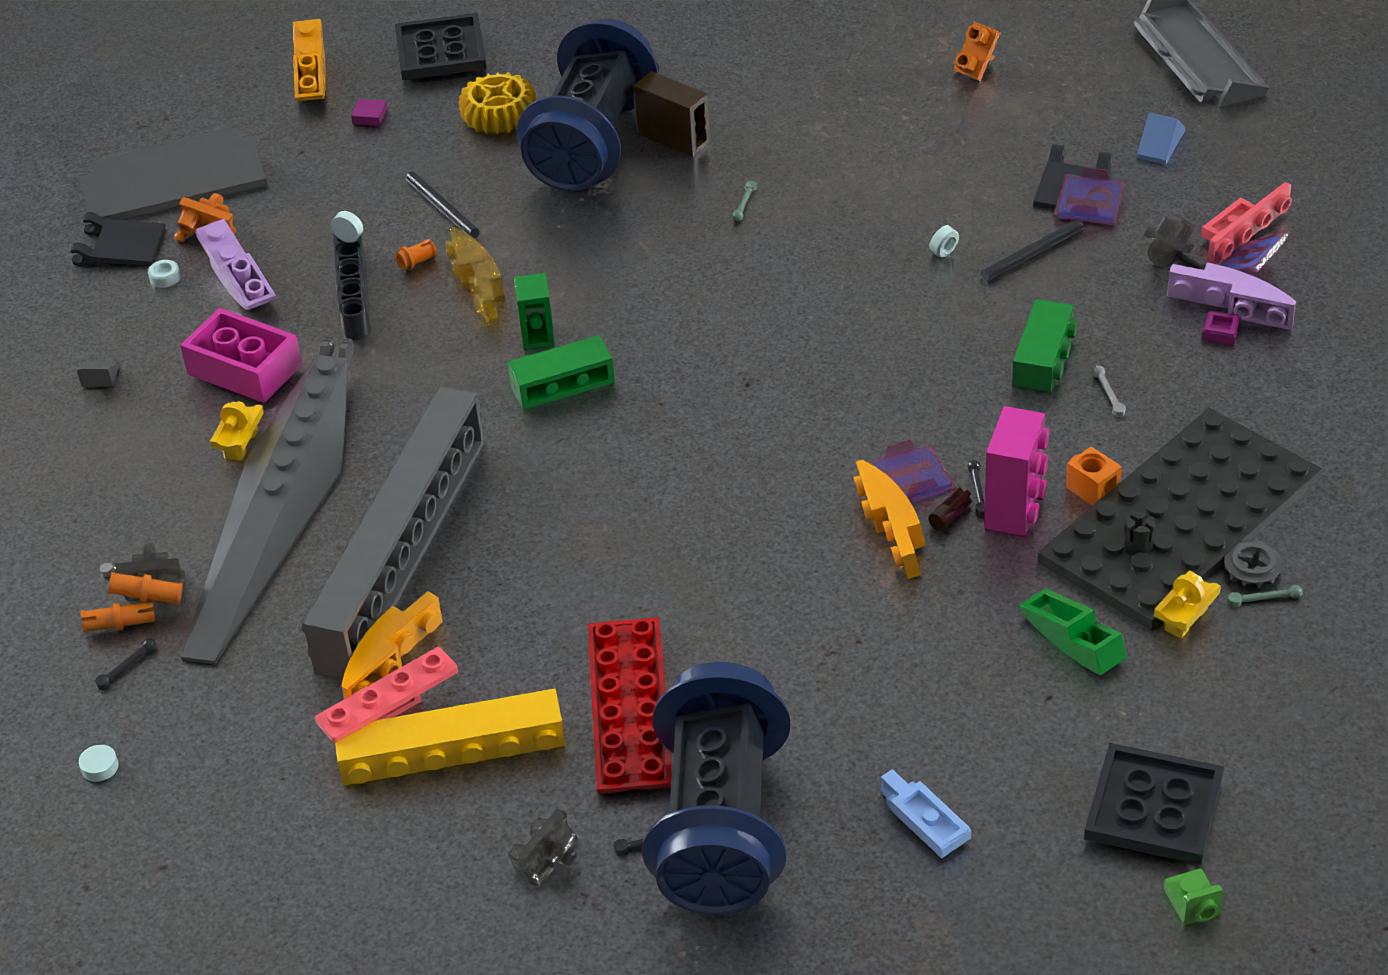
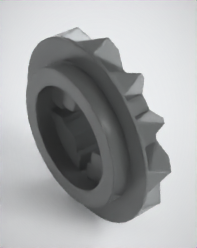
[1224,542,1283,588]

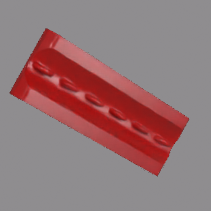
[588,617,672,794]

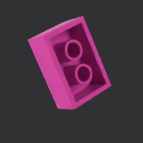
[180,308,303,403]
[984,406,1050,537]

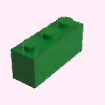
[1012,299,1078,393]
[507,335,615,410]

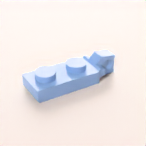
[880,769,971,858]

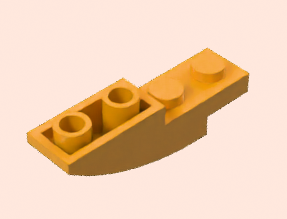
[293,19,326,102]
[853,460,926,579]
[341,591,443,699]

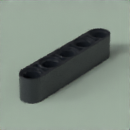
[333,233,371,340]

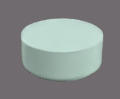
[331,211,363,243]
[929,225,959,258]
[148,260,181,288]
[79,745,119,782]

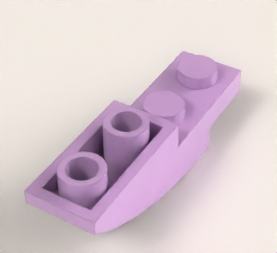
[196,219,276,310]
[1167,262,1296,330]

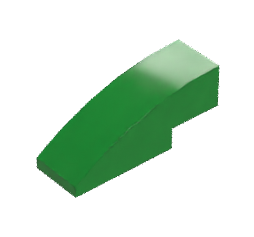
[1019,588,1127,675]

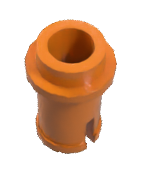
[395,239,437,270]

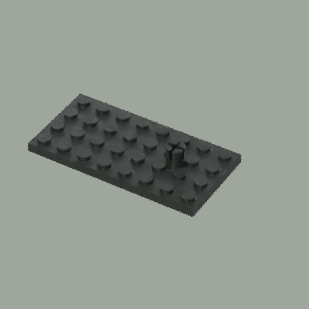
[1037,408,1322,630]

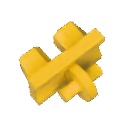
[210,401,264,461]
[1154,571,1221,638]

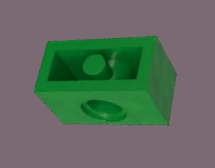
[514,273,555,350]

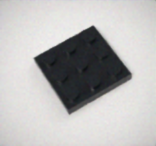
[395,13,487,80]
[1084,743,1224,865]

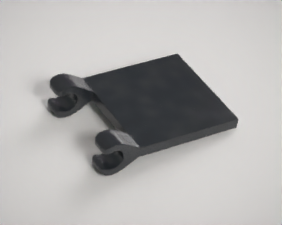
[1033,144,1112,210]
[70,212,166,266]

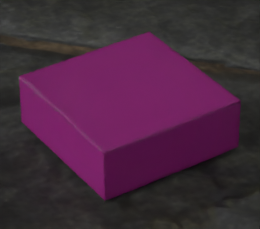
[351,99,388,126]
[1201,311,1241,345]

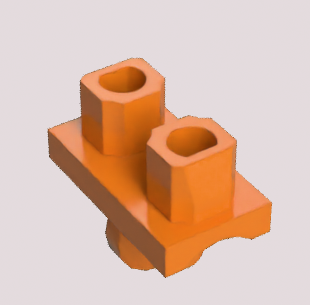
[953,21,1001,81]
[178,193,237,235]

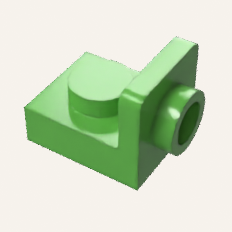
[1164,868,1224,925]

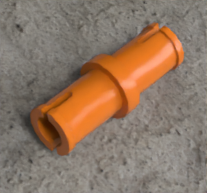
[108,572,183,605]
[81,600,156,633]

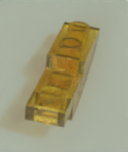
[445,227,505,326]

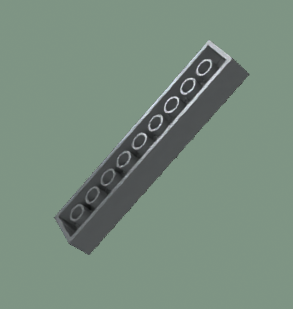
[302,386,485,679]

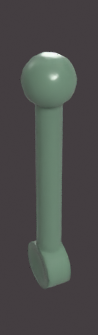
[731,181,757,222]
[1227,585,1303,608]

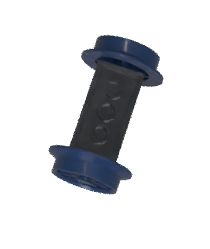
[517,19,658,191]
[642,662,791,915]

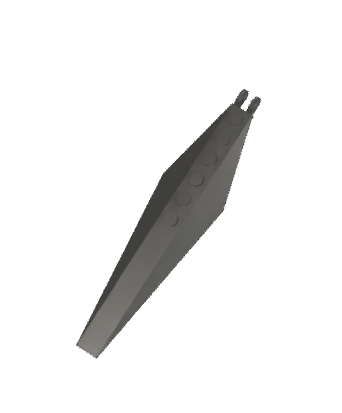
[181,336,354,665]

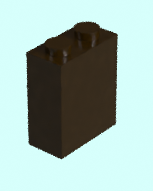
[633,71,711,157]

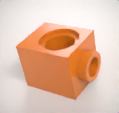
[1066,446,1122,506]

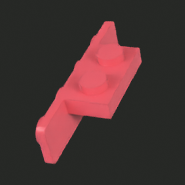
[1201,182,1292,264]
[315,647,458,742]

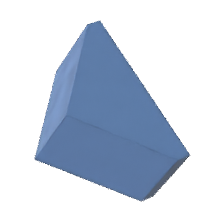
[1137,112,1185,165]

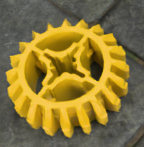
[459,72,537,135]

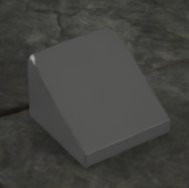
[77,362,120,387]

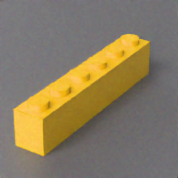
[335,688,566,786]

